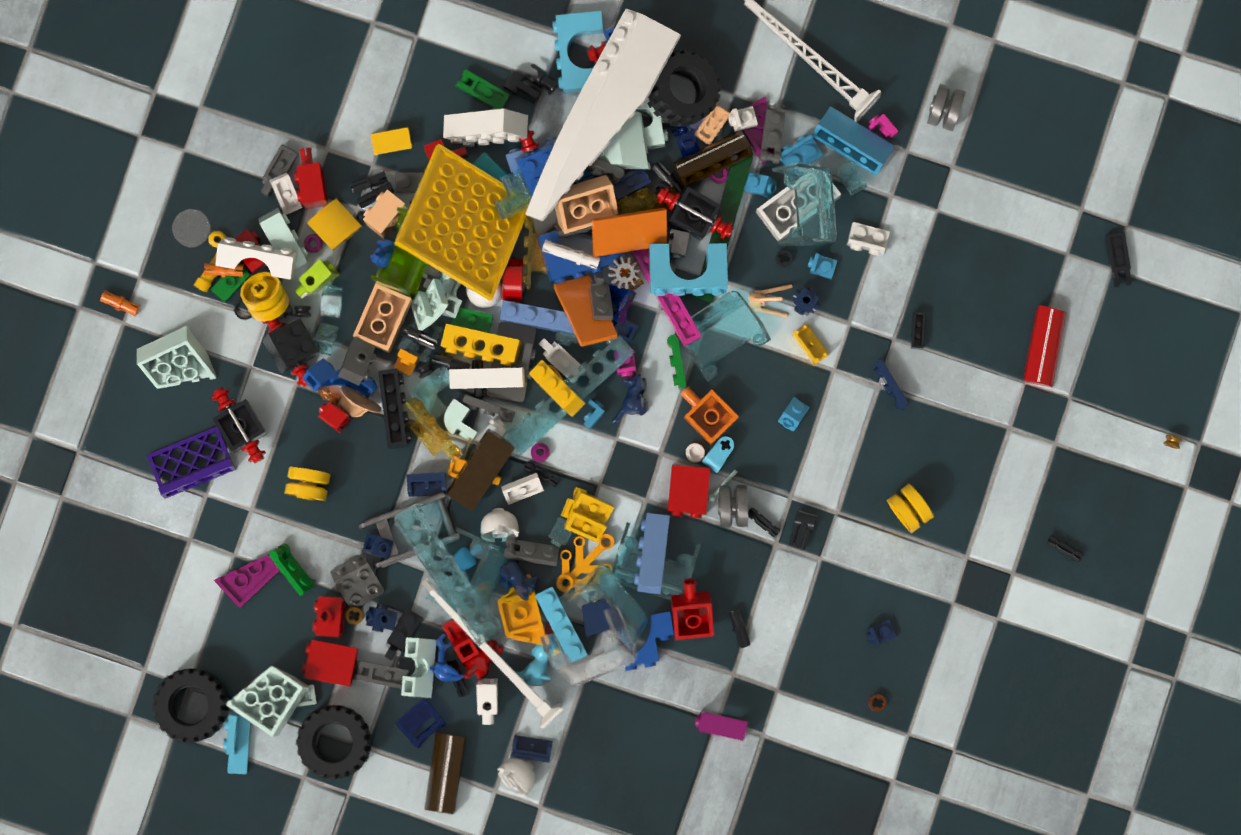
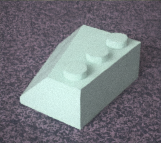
[598,111,651,169]
[137,326,217,389]
[226,666,309,736]

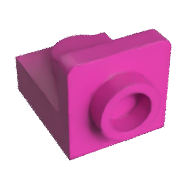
[868,114,898,139]
[614,349,636,377]

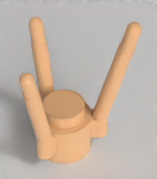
[749,284,793,318]

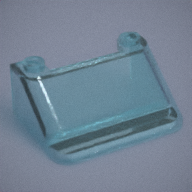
[675,291,771,382]

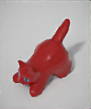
[463,636,503,679]

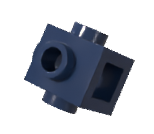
[792,287,820,316]
[365,604,398,633]

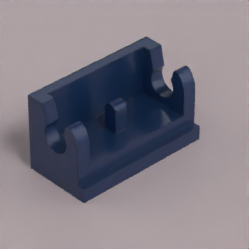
[406,472,447,497]
[510,735,553,763]

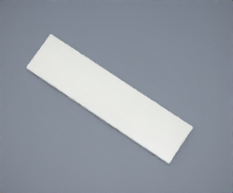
[449,368,525,389]

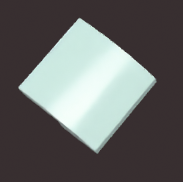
[411,278,448,331]

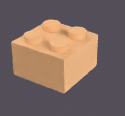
[363,190,408,239]

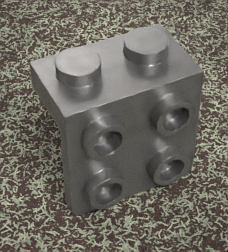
[330,553,384,608]

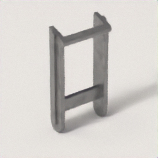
[359,492,460,569]

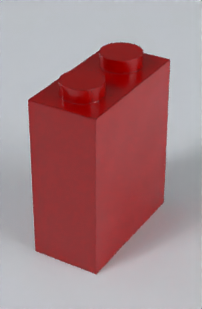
[667,465,710,519]
[302,640,359,687]

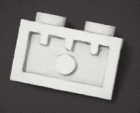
[847,222,890,256]

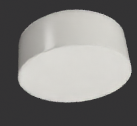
[686,443,705,463]

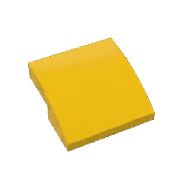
[307,199,362,251]
[564,490,614,543]

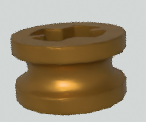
[1163,435,1183,449]
[346,607,364,625]

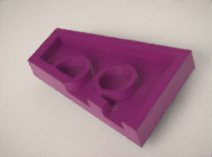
[742,96,774,164]
[214,554,280,608]

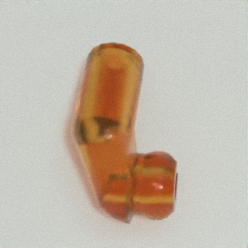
[318,386,341,404]

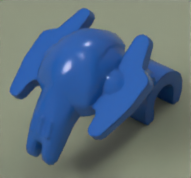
[370,239,405,268]
[430,634,464,682]

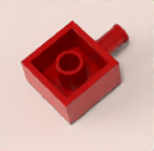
[294,148,328,209]
[671,578,714,640]
[313,596,346,638]

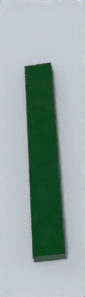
[694,157,753,303]

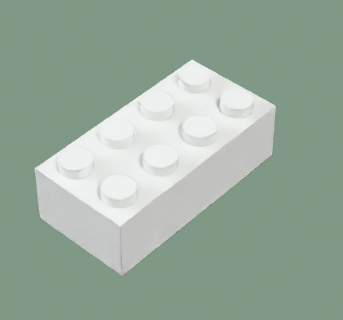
[443,109,528,147]
[756,164,841,243]

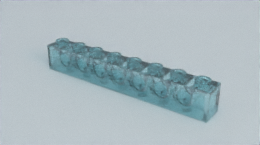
[505,335,636,455]
[394,505,501,646]

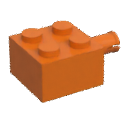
[680,386,739,445]

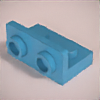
[780,134,823,176]

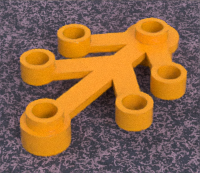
[556,534,614,593]

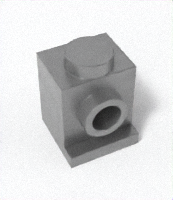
[668,229,690,260]

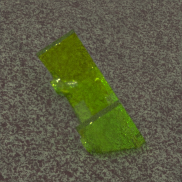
[370,207,427,298]

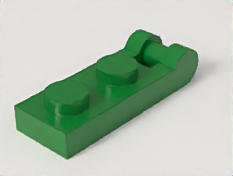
[455,69,510,109]
[667,335,686,390]
[269,543,316,596]

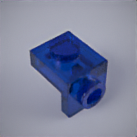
[672,125,700,157]

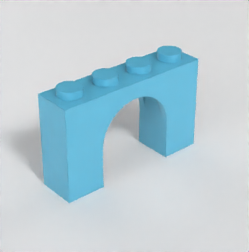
[553,11,603,94]
[649,243,728,296]

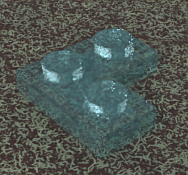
[494,169,532,220]
[409,368,450,422]

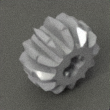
[608,256,641,289]

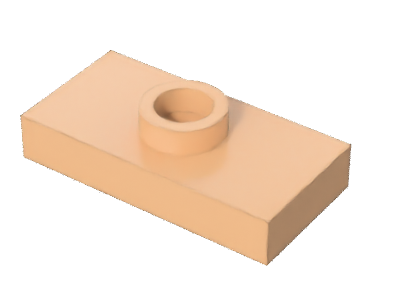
[694,104,730,145]

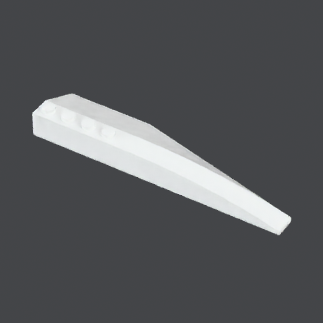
[526,9,681,221]

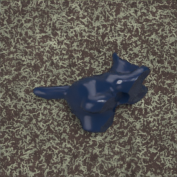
[612,374,648,424]
[499,549,537,601]

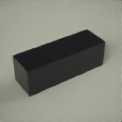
[910,312,926,350]

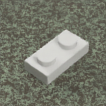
[269,173,302,215]
[501,473,544,505]

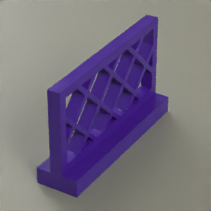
[147,426,236,499]

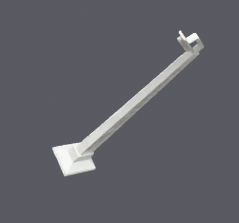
[744,0,881,122]
[422,578,563,729]

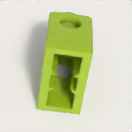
[295,259,340,299]

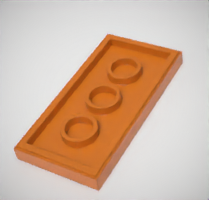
[592,208,667,257]
[554,275,617,347]

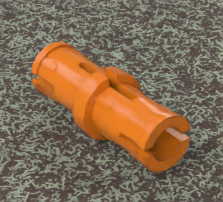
[204,263,243,278]
[100,290,140,317]

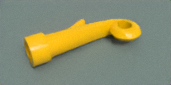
[194,231,227,293]

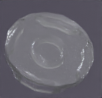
[172,209,211,247]

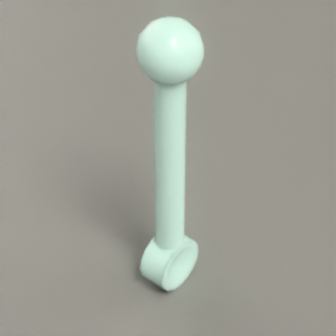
[708,470,737,501]

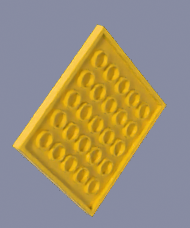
[394,144,531,300]

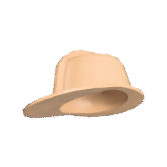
[338,386,381,417]

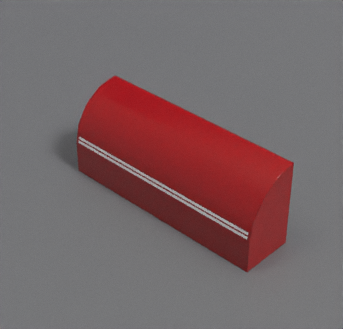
[1023,305,1067,388]

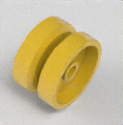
[240,272,289,322]
[284,467,331,501]
[887,484,934,533]

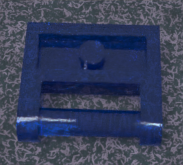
[608,284,636,323]
[395,698,447,749]

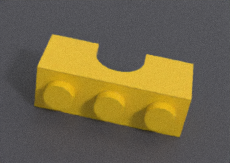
[528,360,586,417]

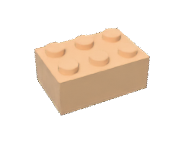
[555,175,618,234]
[353,284,412,353]

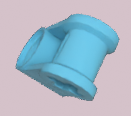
[702,437,734,473]

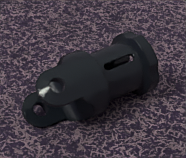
[525,64,559,95]

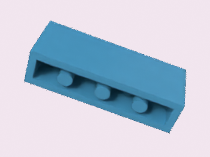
[812,106,895,176]

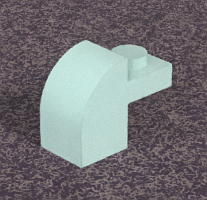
[444,399,478,440]

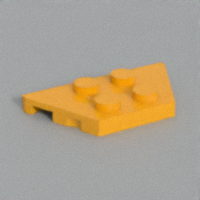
[497,574,548,646]

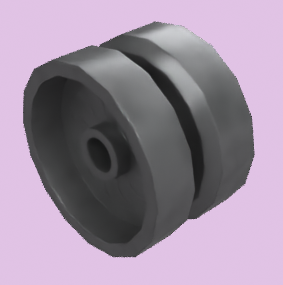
[927,84,966,131]
[718,485,748,527]

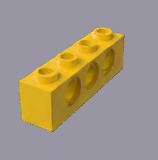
[441,324,523,367]

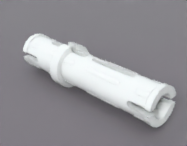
[542,239,600,269]

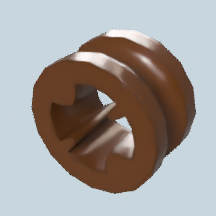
[868,694,886,712]

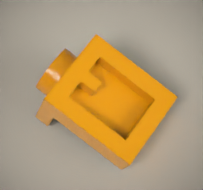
[394,349,419,376]

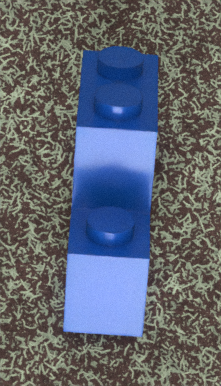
[302,358,378,399]
[620,612,674,671]

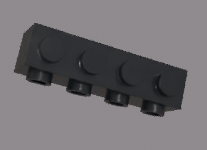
[378,369,411,449]

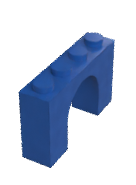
[537,231,625,284]

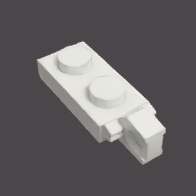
[539,339,586,384]

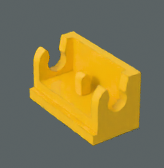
[370,127,412,155]
[792,324,830,366]

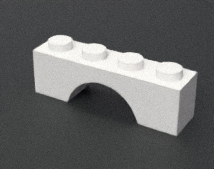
[215,237,297,279]

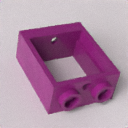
[694,712,748,741]

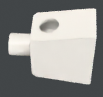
[477,678,498,725]

